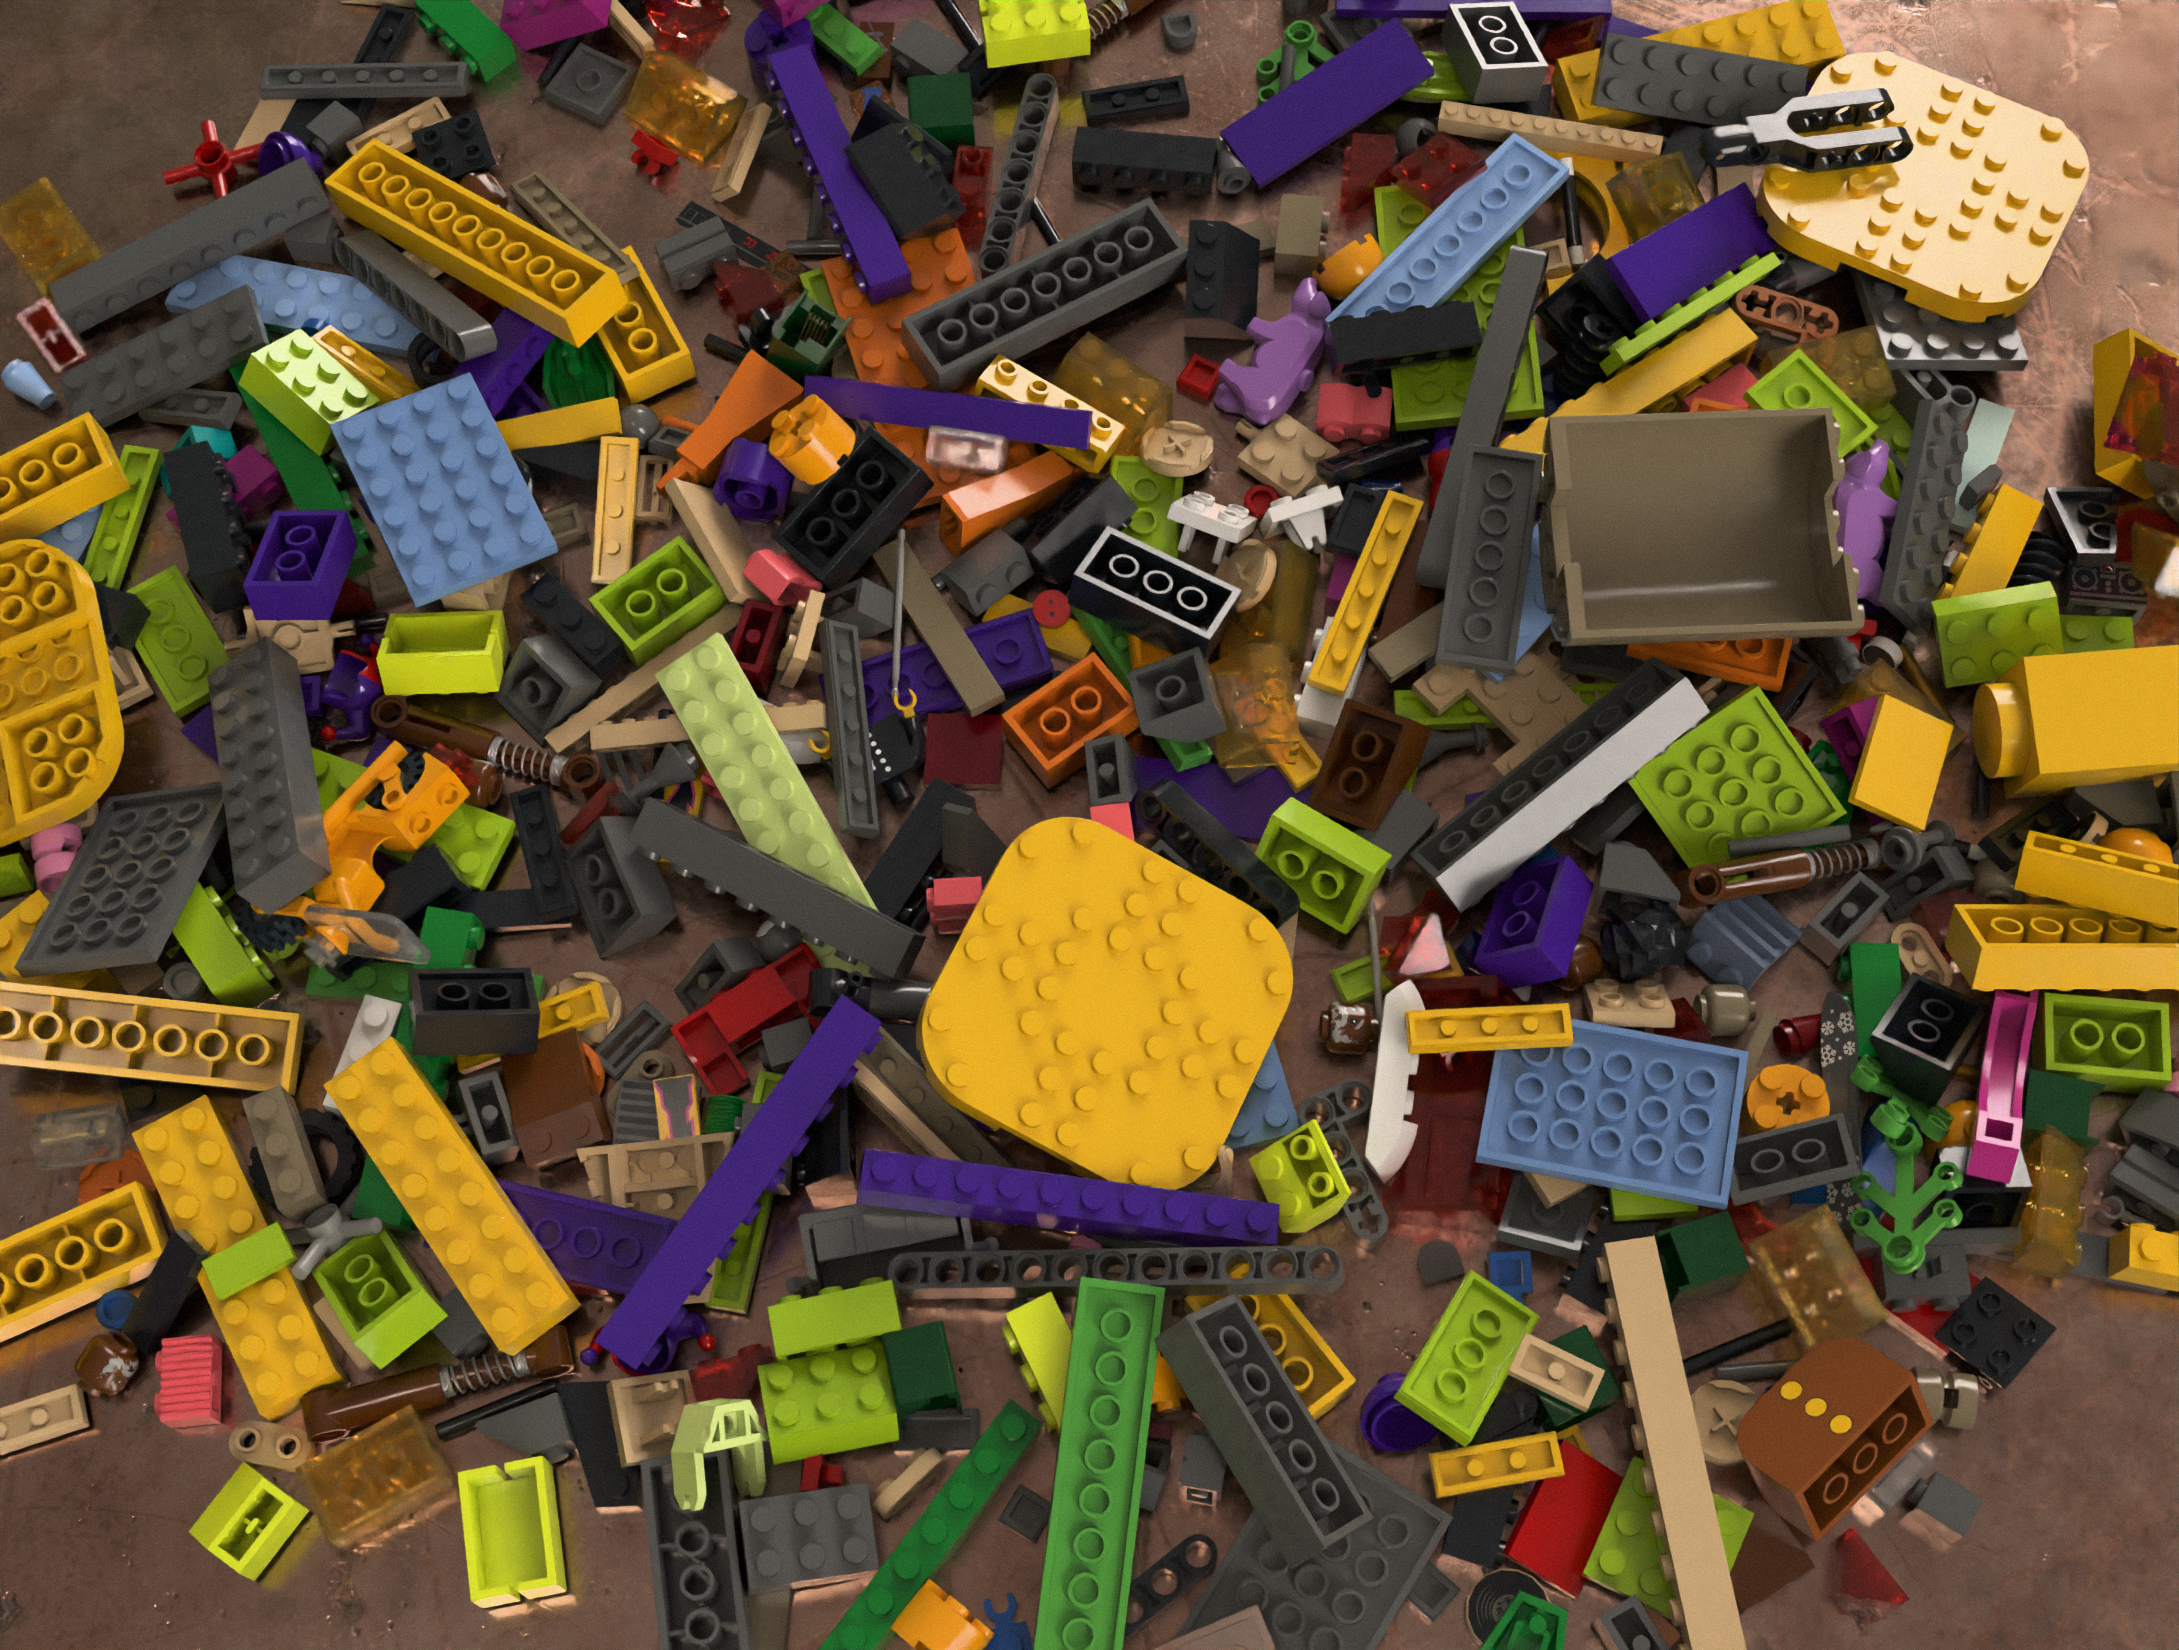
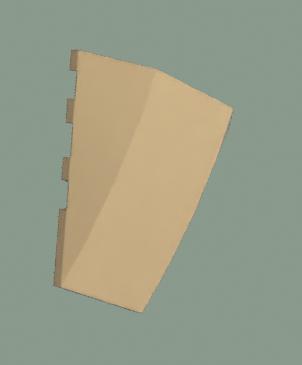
[576,1131,735,1304]

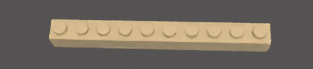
[1437,100,1663,168]
[544,602,743,758]
[590,700,829,753]

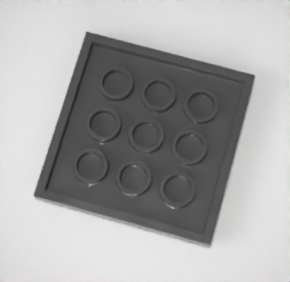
[1848,266,2029,371]

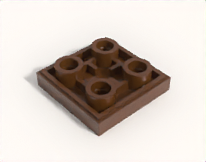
[1730,1495,1816,1614]

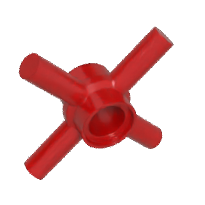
[163,120,263,200]

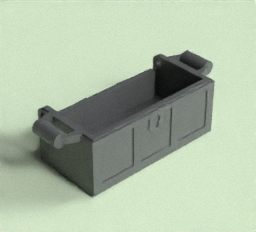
[786,1204,1001,1299]

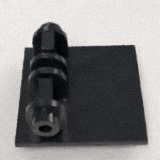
[411,109,496,181]
[1934,1276,2057,1390]

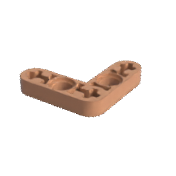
[1732,285,1839,373]

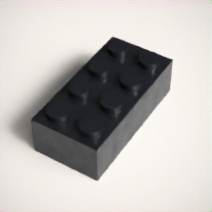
[771,426,934,591]
[163,440,254,614]
[1068,526,1242,661]

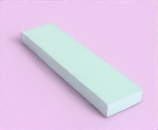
[1950,398,2015,534]

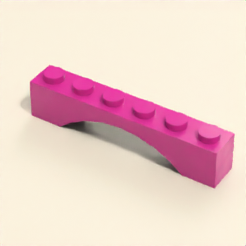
[1966,989,2039,1184]

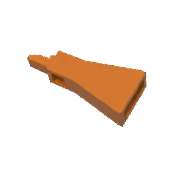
[655,349,804,499]
[939,449,1088,559]

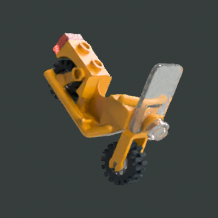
[234,740,480,969]

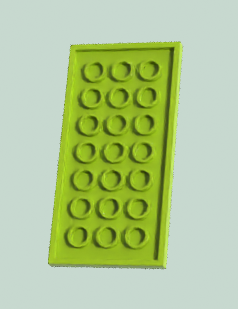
[1374,178,1545,432]

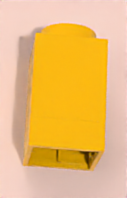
[1973,645,2179,799]

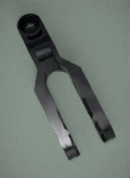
[1696,88,1914,173]

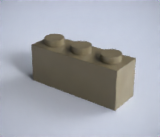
[241,1085,330,1222]

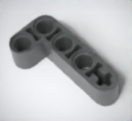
[1298,1079,1389,1251]

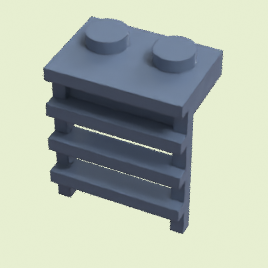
[1684,895,1805,994]

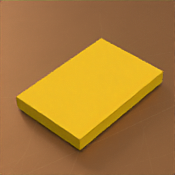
[1848,694,1954,833]

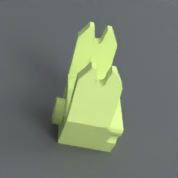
[671,1398,769,1511]

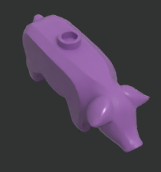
[1213,278,1331,426]
[1832,439,1899,607]

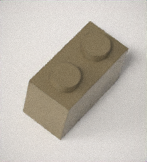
[1274,193,1330,277]

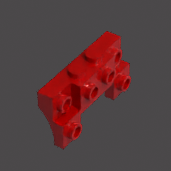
[670,942,824,1096]

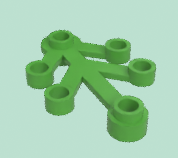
[1256,20,1335,106]
[1850,1054,1954,1142]
[1849,1121,1963,1274]

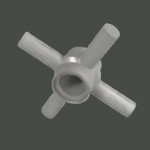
[284,1185,382,1280]

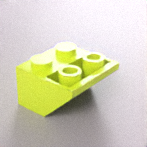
[1248,1119,1351,1233]
[188,1461,309,1581]

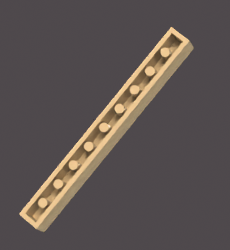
[1596,1236,1747,1650]

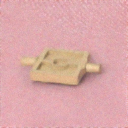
[1235,413,1342,500]
[224,606,356,675]

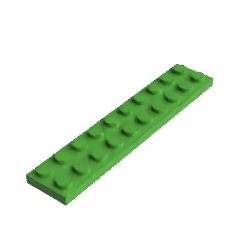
[1032,1276,1165,1650]

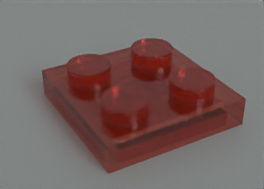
[1388,131,1488,210]

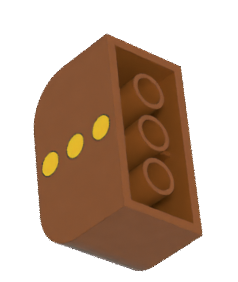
[1737,1337,1934,1542]

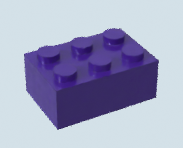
[243,510,358,621]
[1474,855,1594,992]

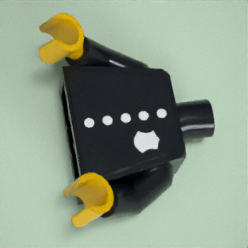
[807,688,926,810]

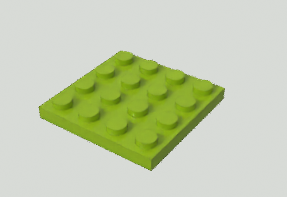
[1628,683,1847,884]

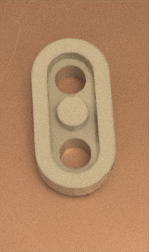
[1888,922,1953,988]
[229,1420,316,1472]
[872,1447,947,1520]

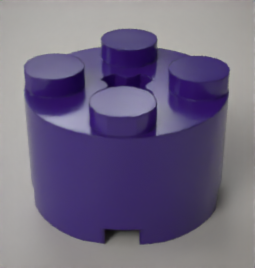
[744,9,818,90]
[713,438,795,523]

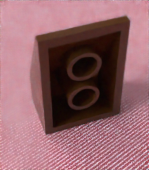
[1307,698,1432,832]
[500,1029,613,1170]

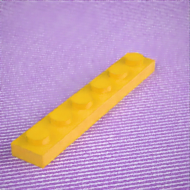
[1307,490,1424,698]

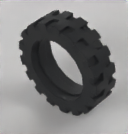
[249,1108,363,1220]

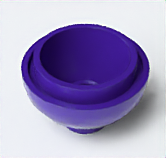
[258,131,323,179]
[1360,1372,1440,1452]

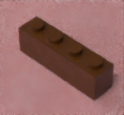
[1368,520,1439,674]

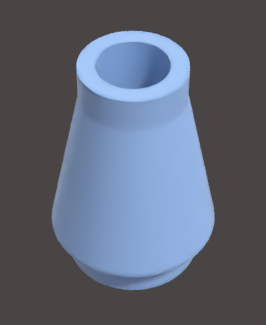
[1,359,57,410]

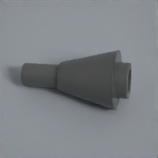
[1216,136,1251,194]

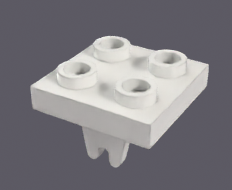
[1259,485,1344,559]
[1167,491,1258,565]

